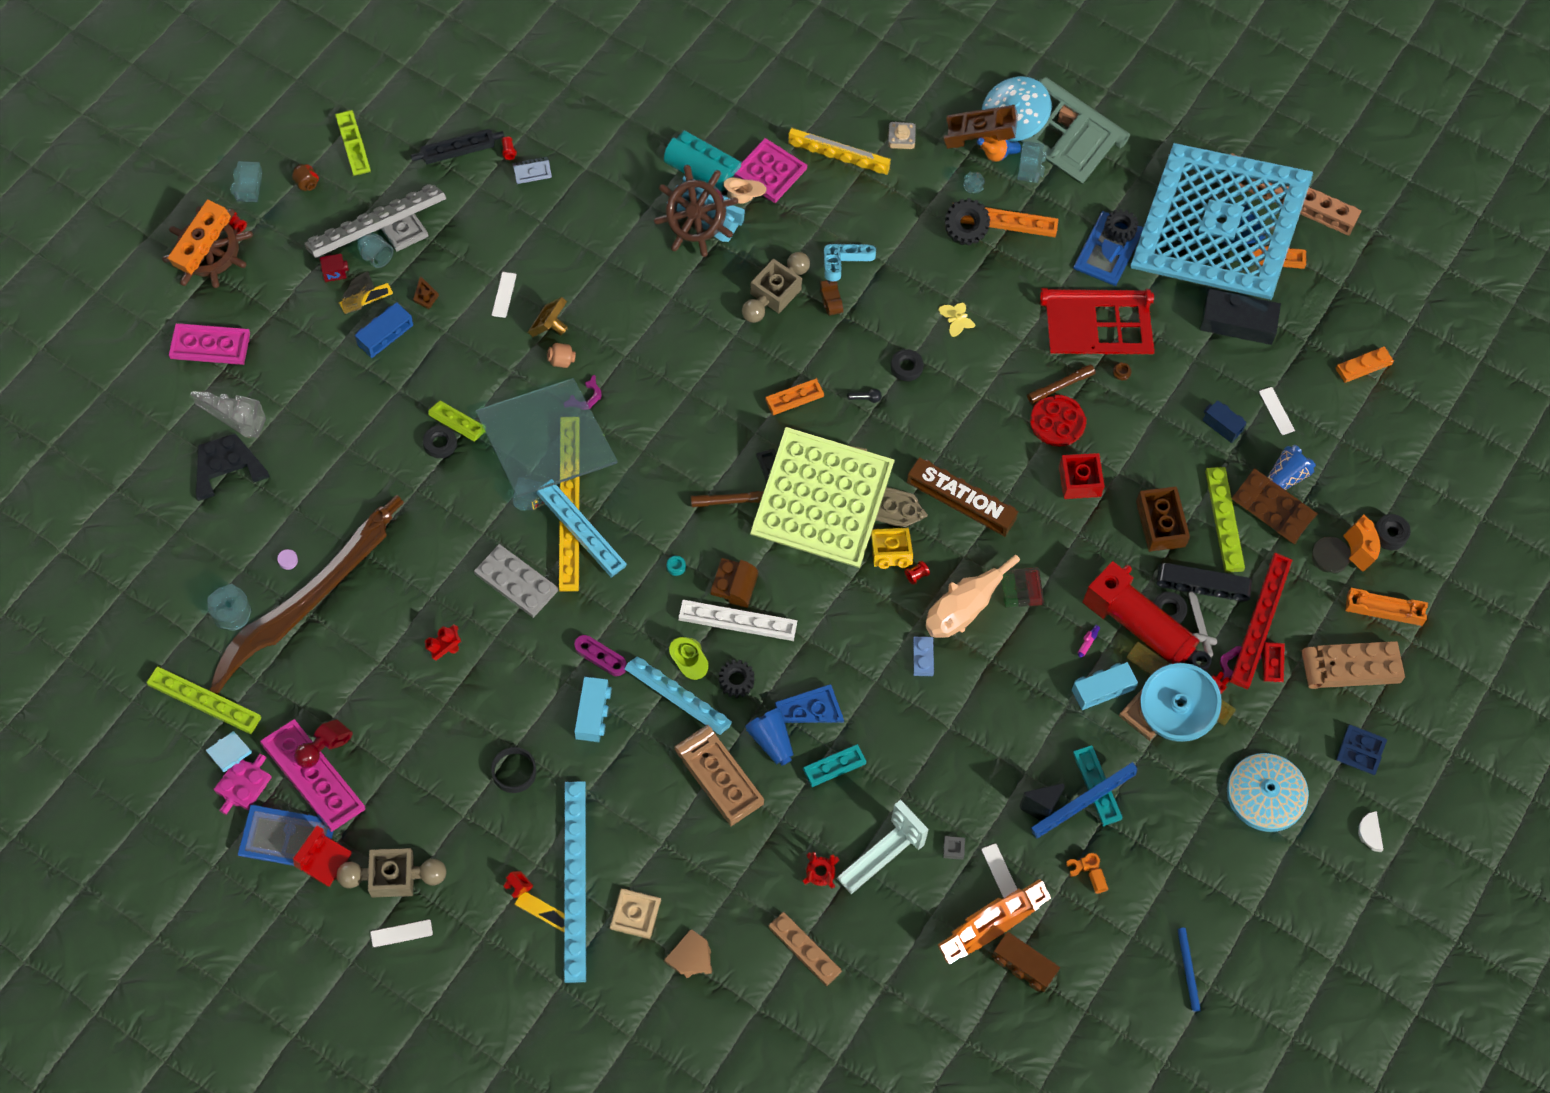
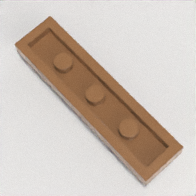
[769,912,842,987]

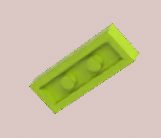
[428,401,486,442]

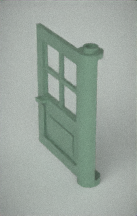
[1020,77,1130,184]

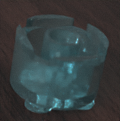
[207,584,252,631]

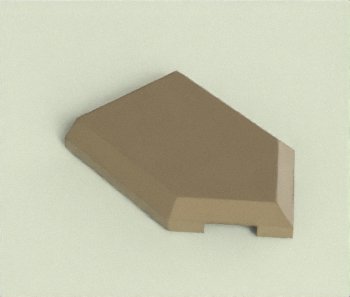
[876,487,928,528]

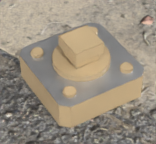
[888,122,915,149]

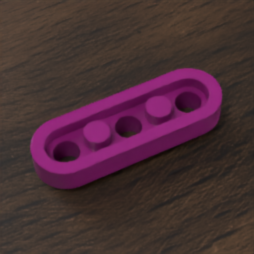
[575,635,627,676]

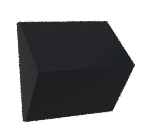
[1019,783,1064,821]

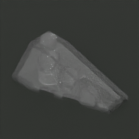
[191,391,266,438]

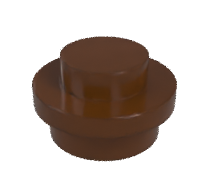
[1113,362,1131,380]

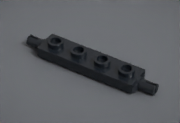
[411,129,505,165]

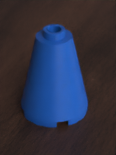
[745,708,794,766]

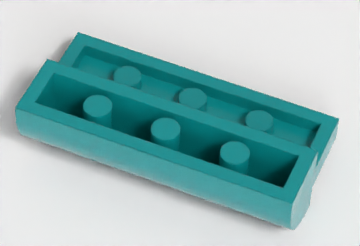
[664,130,741,194]

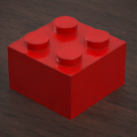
[1059,453,1105,499]

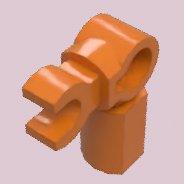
[1066,853,1108,894]

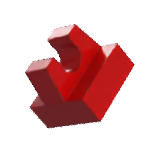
[504,871,533,898]

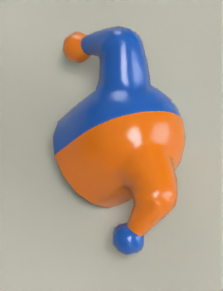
[977,136,1021,162]

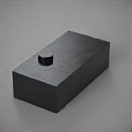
[1200,289,1281,345]

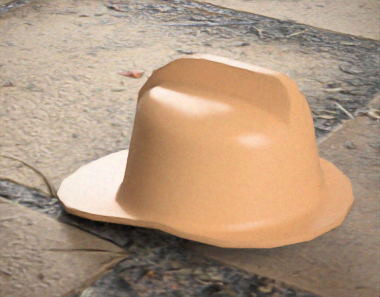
[724,178,766,204]

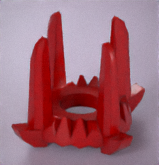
[802,851,839,889]

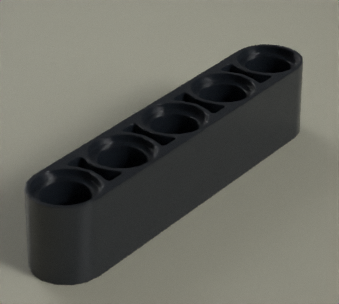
[1157,563,1252,602]

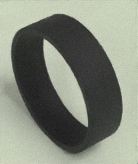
[491,747,537,793]

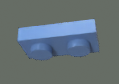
[913,637,934,676]

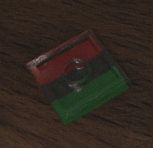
[1001,567,1044,608]

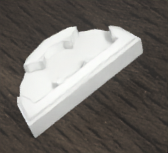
[1358,811,1383,852]

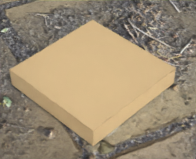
[610,888,661,939]

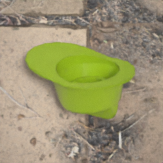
[669,637,708,680]

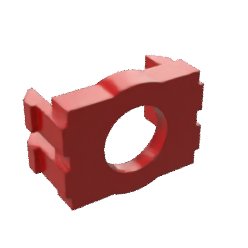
[1212,672,1230,694]

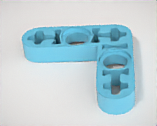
[824,244,876,281]

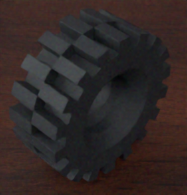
[945,198,990,246]

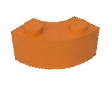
[1343,515,1380,571]

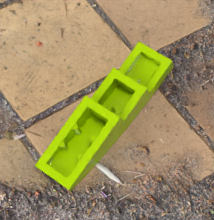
[336,110,371,176]

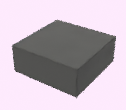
[943,836,965,860]

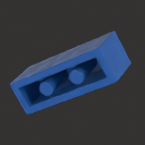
[355,302,413,358]

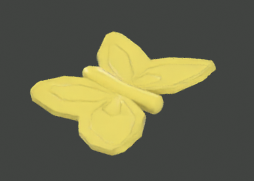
[939,303,975,337]

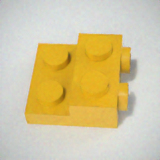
[871,528,913,569]

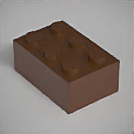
[1136,486,1190,552]

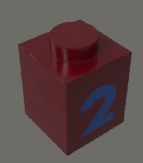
[320,254,349,282]

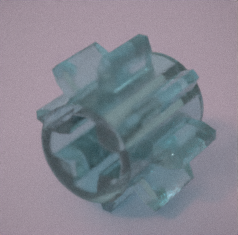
[963,172,985,194]

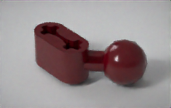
[294,720,353,768]

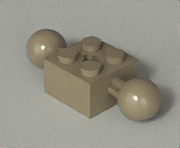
[742,252,810,323]
[336,848,446,897]

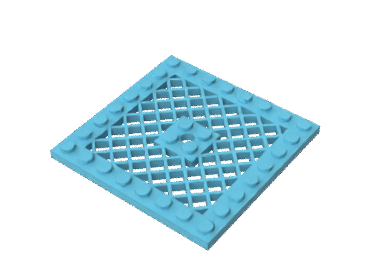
[1131,143,1313,300]

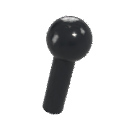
[847,388,882,403]

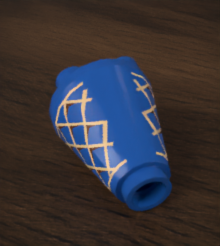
[1268,445,1316,490]

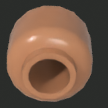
[547,343,575,368]

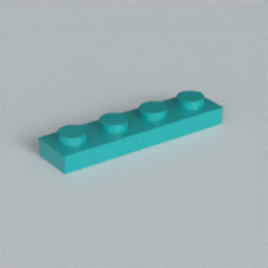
[1073,745,1123,826]

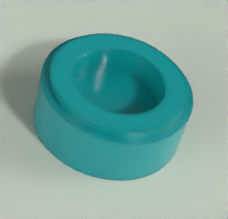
[667,556,686,576]

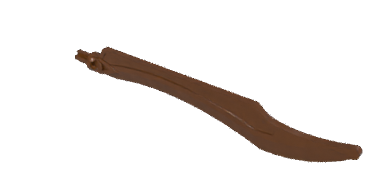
[210,495,404,695]

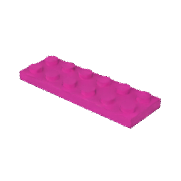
[261,719,365,832]

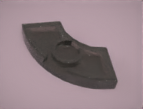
[342,271,374,314]

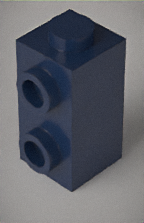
[1203,400,1247,443]

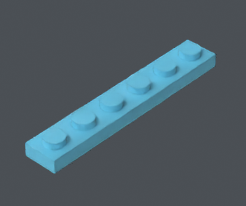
[536,480,627,578]
[625,656,732,735]

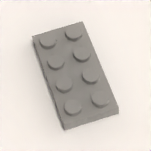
[474,544,559,618]

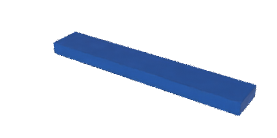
[1031,762,1137,839]

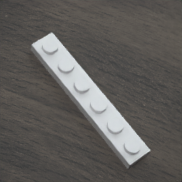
[679,600,797,641]

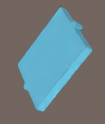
[206,731,252,772]

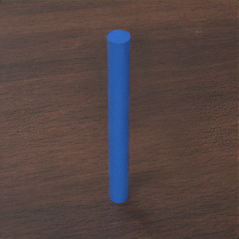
[1178,928,1201,1011]

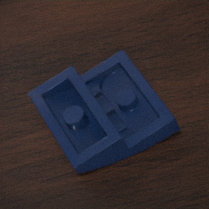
[1336,724,1387,776]

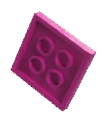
[733,138,807,203]

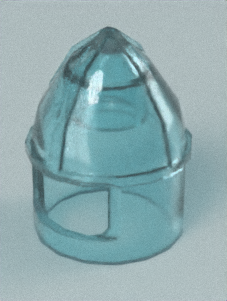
[357,233,394,268]

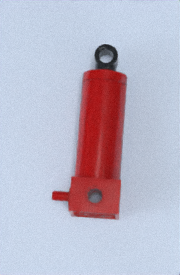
[1082,561,1212,672]

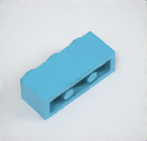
[1072,662,1138,710]
[575,677,612,742]

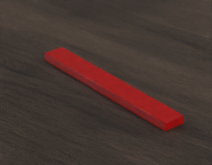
[1229,553,1292,690]

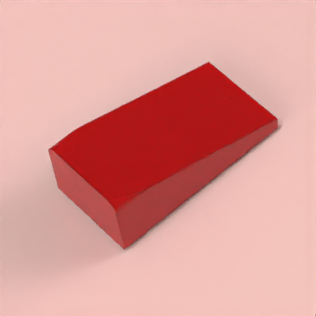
[1262,642,1285,683]

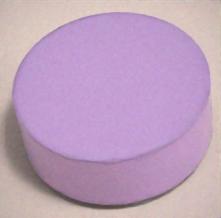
[277,549,298,570]

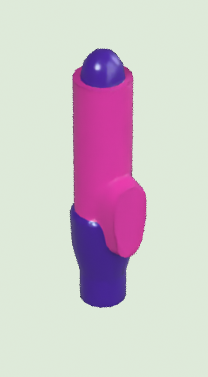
[1078,625,1100,657]

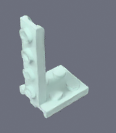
[838,800,929,894]

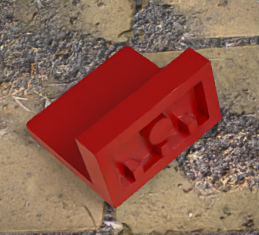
[293,825,352,887]

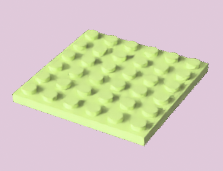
[750,427,894,568]

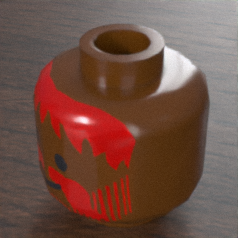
[292,164,319,191]

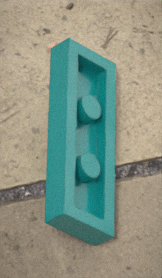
[803,744,866,787]

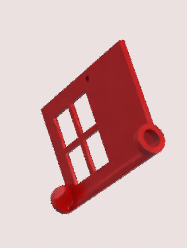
[1040,288,1154,354]

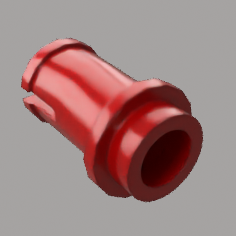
[501,137,516,160]

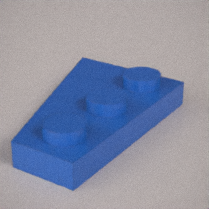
[775,684,844,723]

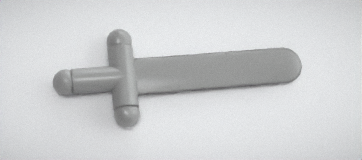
[1189,592,1217,657]

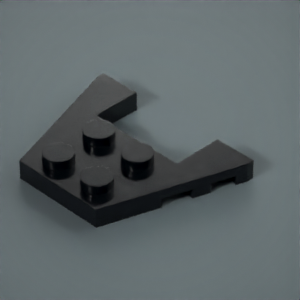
[196,433,270,501]

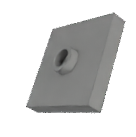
[381,214,428,252]

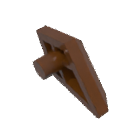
[413,277,439,309]

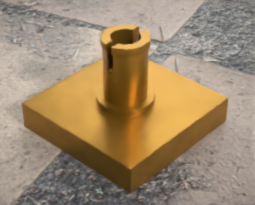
[527,297,568,337]

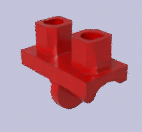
[425,624,461,661]

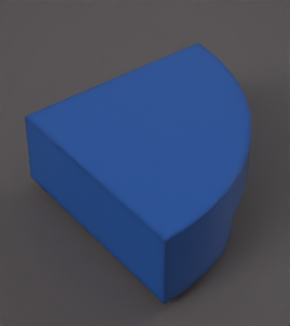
[1102,239,1121,263]

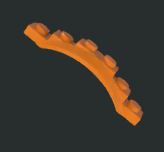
[938,879,1051,964]

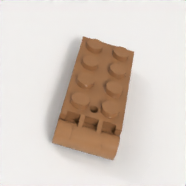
[1301,641,1405,689]
[674,725,764,826]

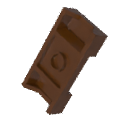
[944,105,1018,149]
[1232,468,1318,544]

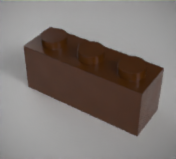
[992,932,1060,992]

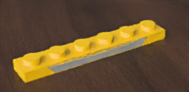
[788,128,891,175]

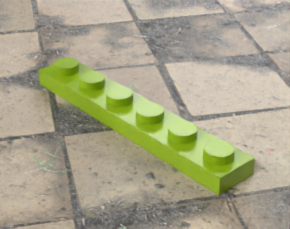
[1206,467,1245,573]
[147,666,261,734]

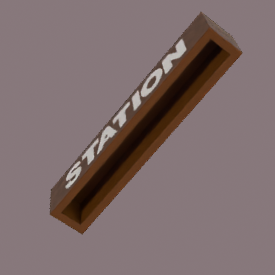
[907,457,1018,537]

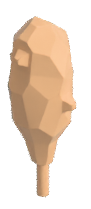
[926,555,1020,638]

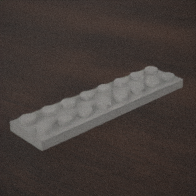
[304,185,446,258]

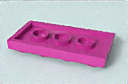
[169,323,250,365]

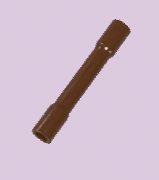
[1027,364,1095,404]
[691,491,764,507]

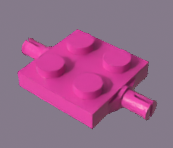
[214,754,272,815]

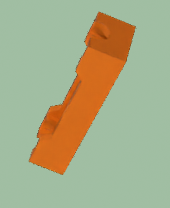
[1346,588,1428,626]

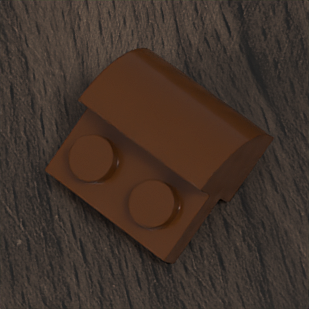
[711,558,758,608]

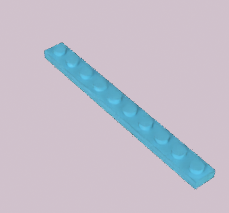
[565,782,586,983]

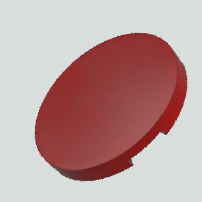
[1030,395,1086,446]

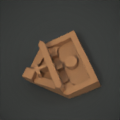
[664,929,712,978]

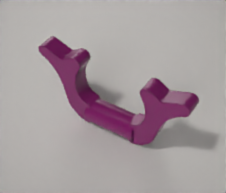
[564,375,602,411]
[1220,646,1262,681]

